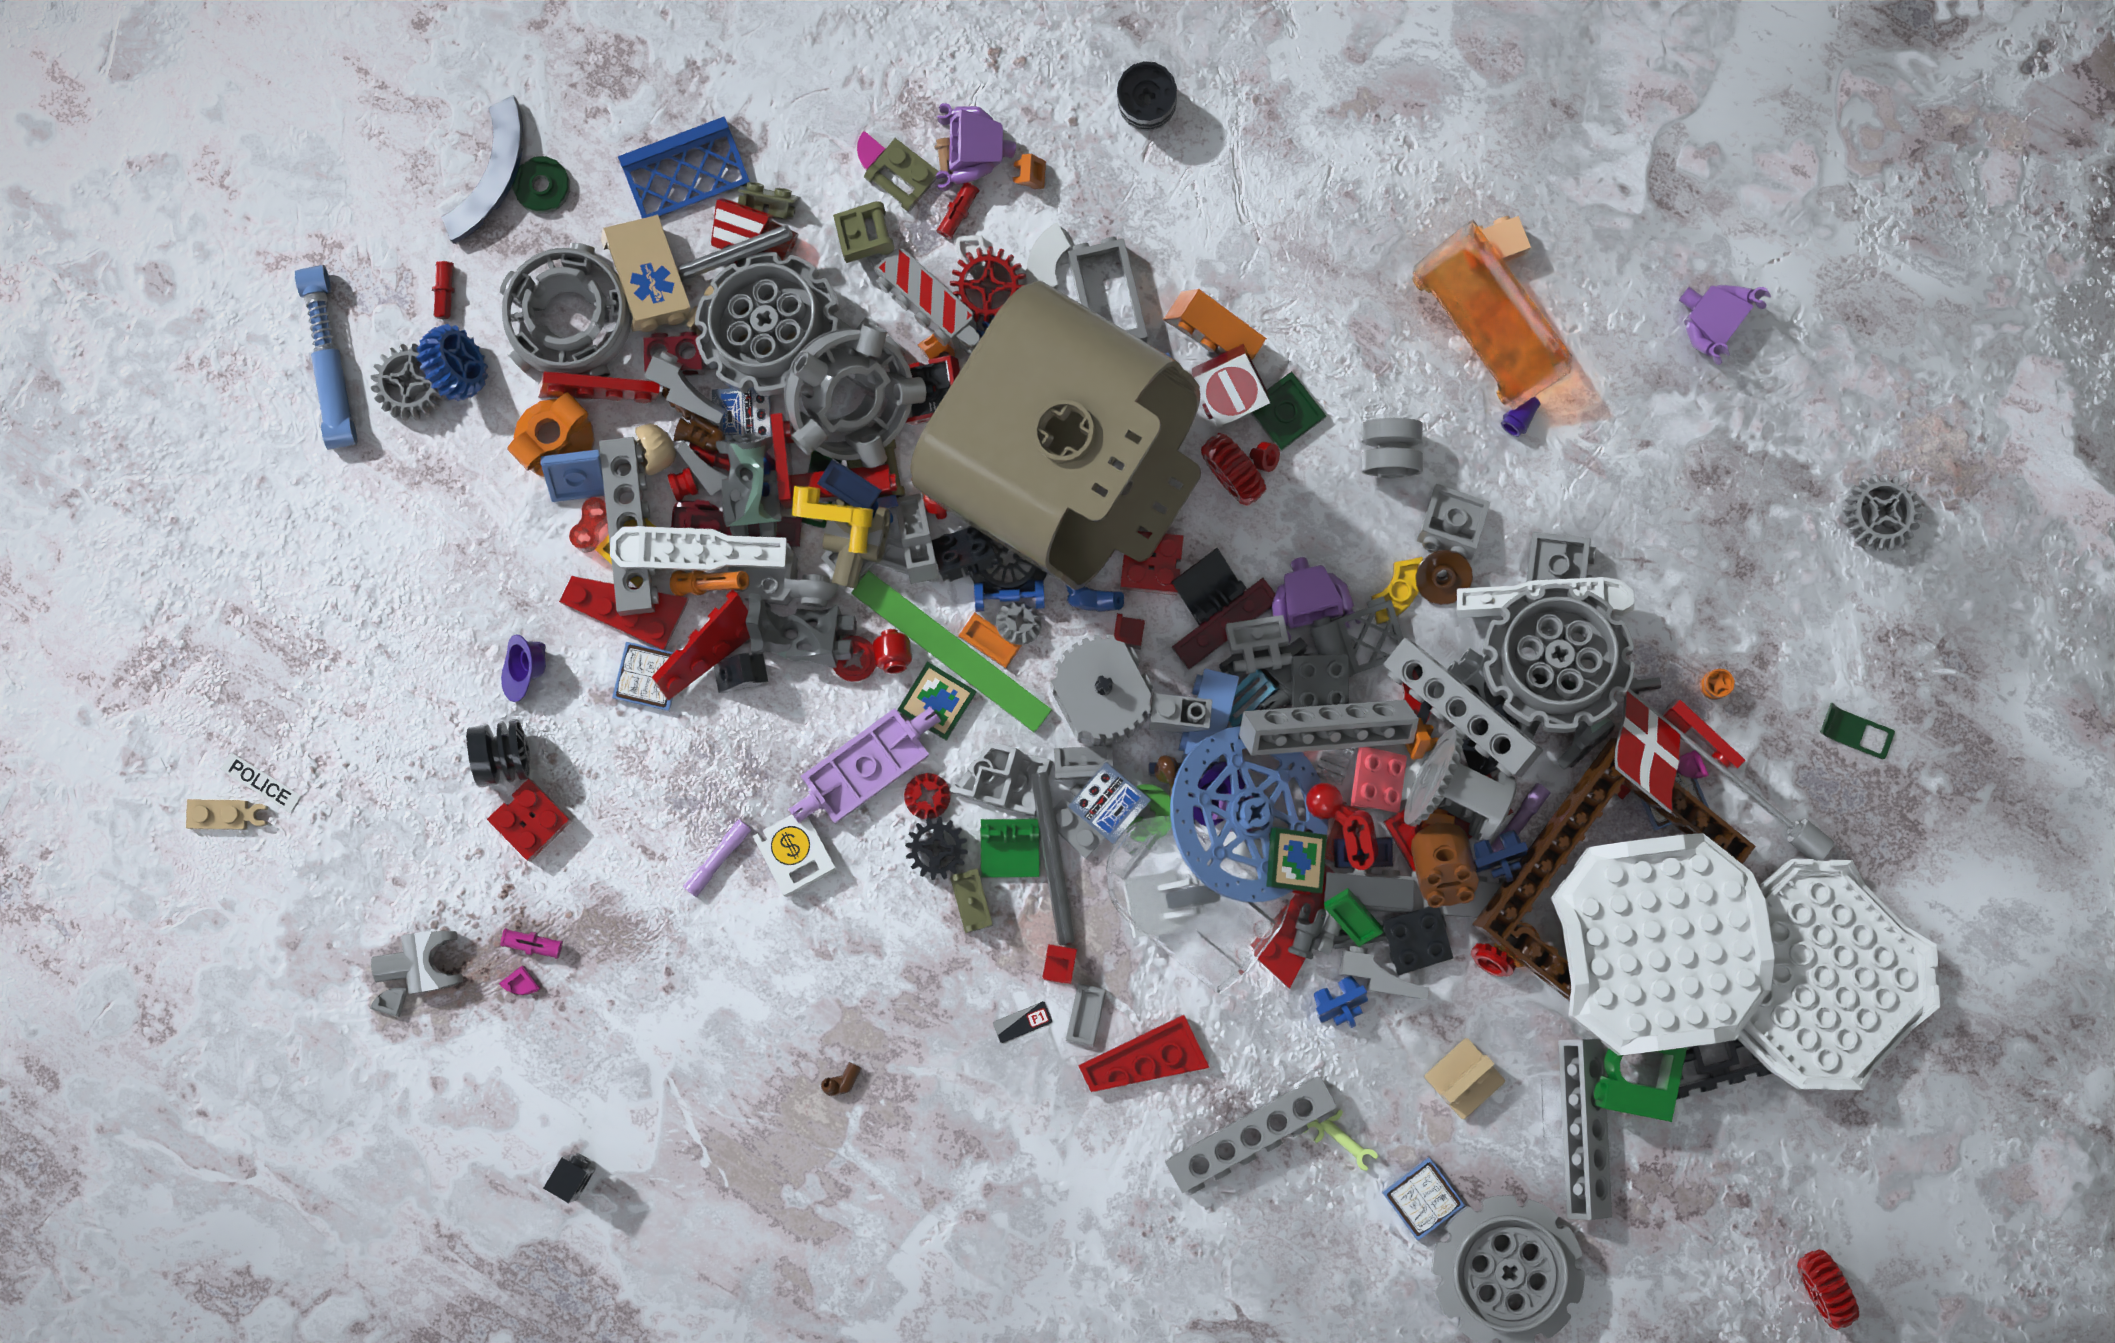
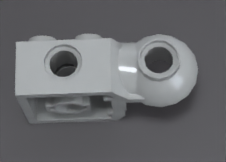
[725,543,839,607]

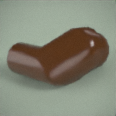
[821,1062,862,1097]

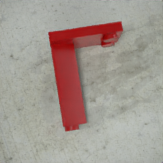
[771,413,897,509]
[1616,699,1745,800]

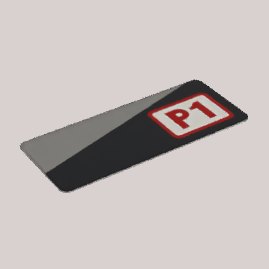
[993,1001,1052,1043]

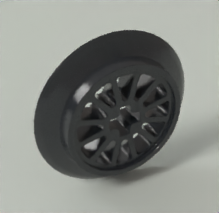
[967,538,1047,600]

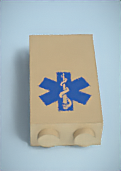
[601,215,690,332]

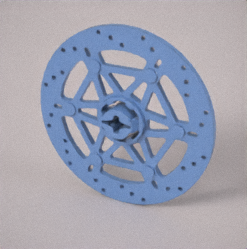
[1170,726,1328,903]

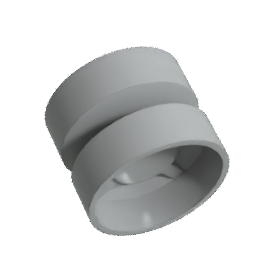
[1362,418,1423,479]

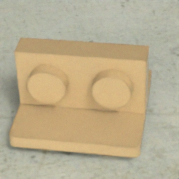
[1424,1038,1505,1119]

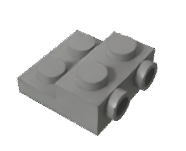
[1417,484,1491,560]
[1526,532,1596,582]

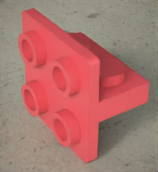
[1351,747,1407,813]

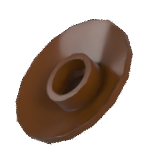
[1415,550,1473,605]

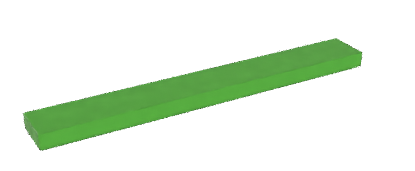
[851,570,1052,733]

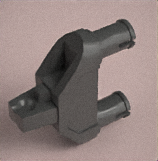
[1219,637,1308,710]

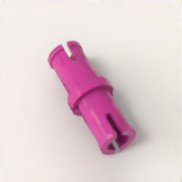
[500,928,563,959]

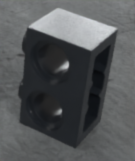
[543,1153,596,1204]

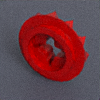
[833,636,876,682]
[904,773,951,819]
[1471,943,1516,977]

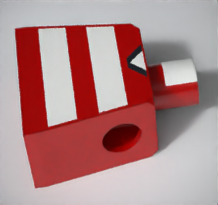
[711,198,774,268]

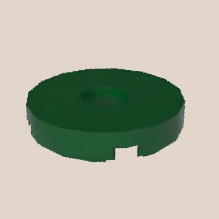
[513,156,570,214]

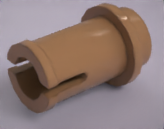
[934,137,953,174]

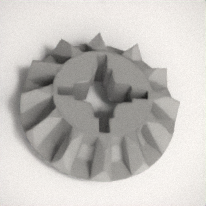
[996,601,1042,645]

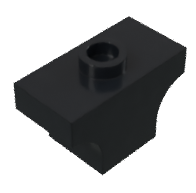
[714,653,768,693]

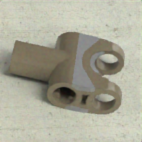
[823,498,890,589]

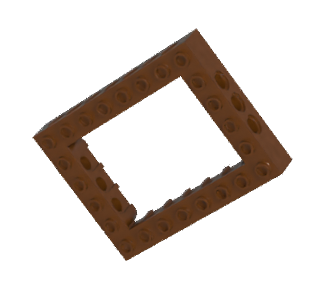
[1472,738,1756,1002]

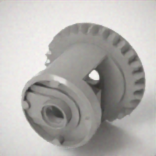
[1404,728,1517,842]

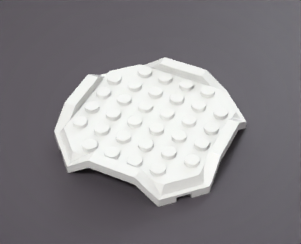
[1551,833,1775,1055]
[1737,859,1940,1091]

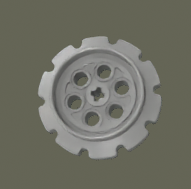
[695,252,841,396]
[1482,584,1635,733]
[1431,1195,1585,1343]

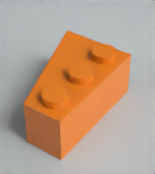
[1163,289,1267,360]

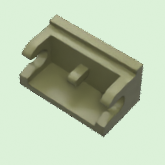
[950,868,993,933]

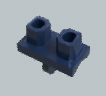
[1474,830,1528,883]

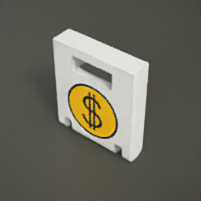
[753,810,837,898]

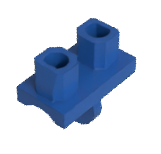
[1314,976,1368,1028]

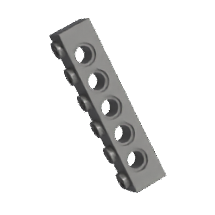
[599,437,659,616]
[1383,637,1543,777]
[1239,700,1419,756]
[1558,1039,1612,1220]
[1165,1075,1337,1195]

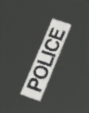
[220,752,301,813]

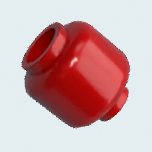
[873,629,912,674]

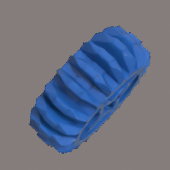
[416,324,489,401]

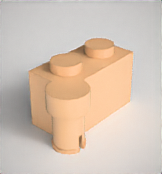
[1455,216,1531,274]

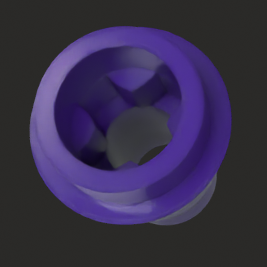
[1501,394,1541,437]

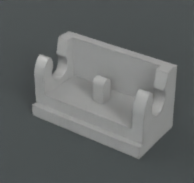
[1054,745,1113,780]

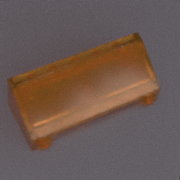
[1412,219,1572,410]

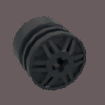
[1117,61,1177,131]
[466,719,530,788]

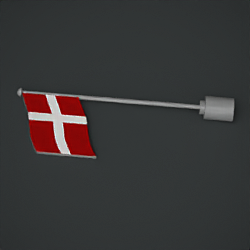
[1615,689,1834,861]

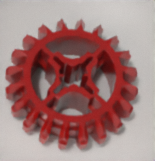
[950,246,1026,323]
[1201,433,1266,506]
[1797,1249,1859,1330]

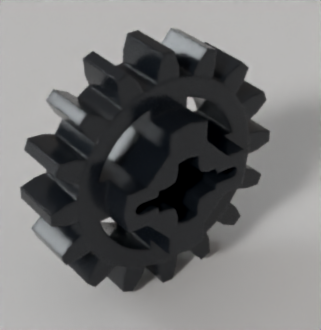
[905,817,968,880]

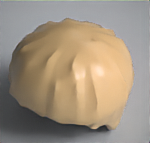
[635,424,677,476]

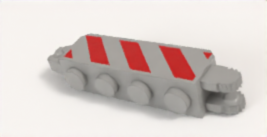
[867,249,981,355]

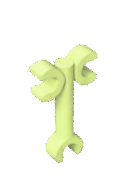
[1304,1109,1378,1171]

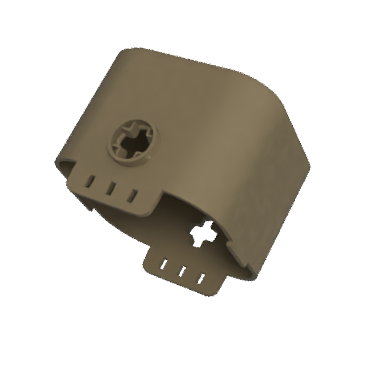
[910,281,1201,590]

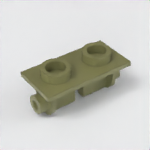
[738,182,799,219]

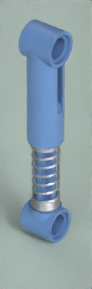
[295,265,357,450]

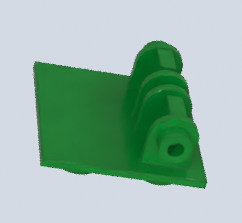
[980,819,1039,878]

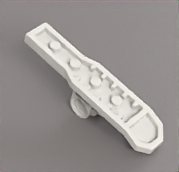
[610,526,787,571]
[1457,577,1635,636]

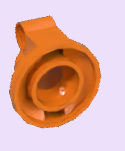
[507,392,595,477]

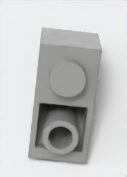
[1149,693,1212,733]

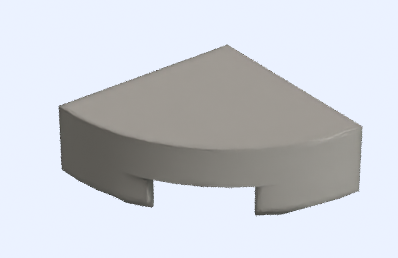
[370,987,408,1017]

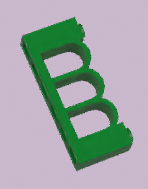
[1594,1047,1687,1122]

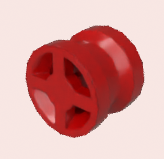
[667,467,699,502]

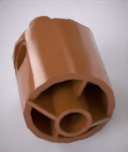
[1411,823,1479,908]

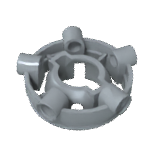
[500,243,633,377]
[784,324,926,468]

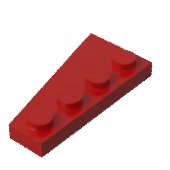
[538,371,660,403]
[559,576,689,650]
[651,590,750,701]
[1246,864,1335,989]
[1078,1014,1210,1092]

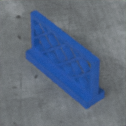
[618,116,750,218]

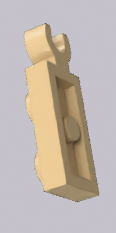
[186,799,268,830]

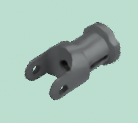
[1288,903,1326,959]

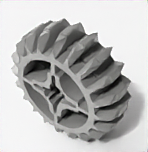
[370,343,446,421]
[1842,474,1922,552]

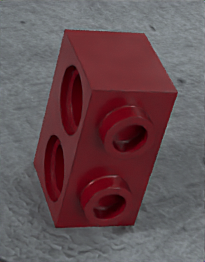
[643,331,705,376]

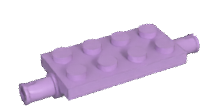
[788,706,941,824]

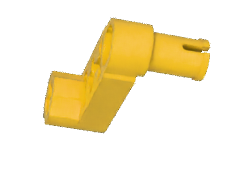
[792,486,873,553]

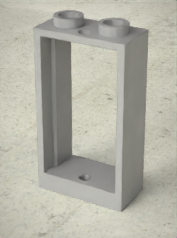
[1068,237,1148,343]

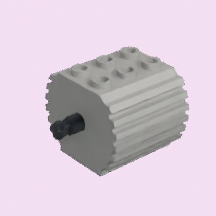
[1050,634,1154,746]

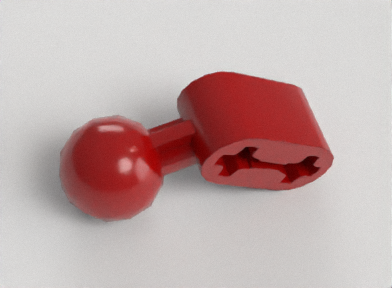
[1306,783,1379,870]

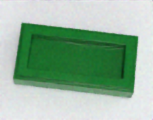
[1324,888,1383,947]

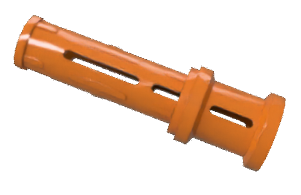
[669,570,749,596]

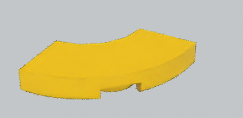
[1371,557,1423,625]

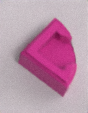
[857,131,885,171]
[1677,750,1709,779]
[499,965,541,995]

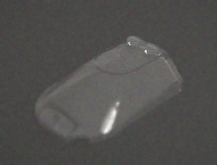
[1106,816,1290,994]

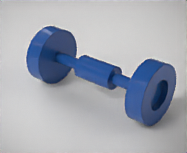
[974,580,1045,612]

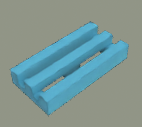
[1229,669,1278,727]

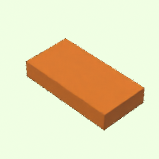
[958,612,1022,669]

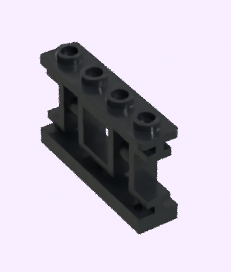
[1677,1039,1773,1099]

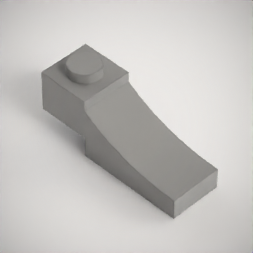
[644,351,726,424]
[674,440,750,502]
[895,493,939,584]
[1339,946,1429,999]

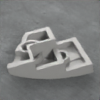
[950,742,1053,817]

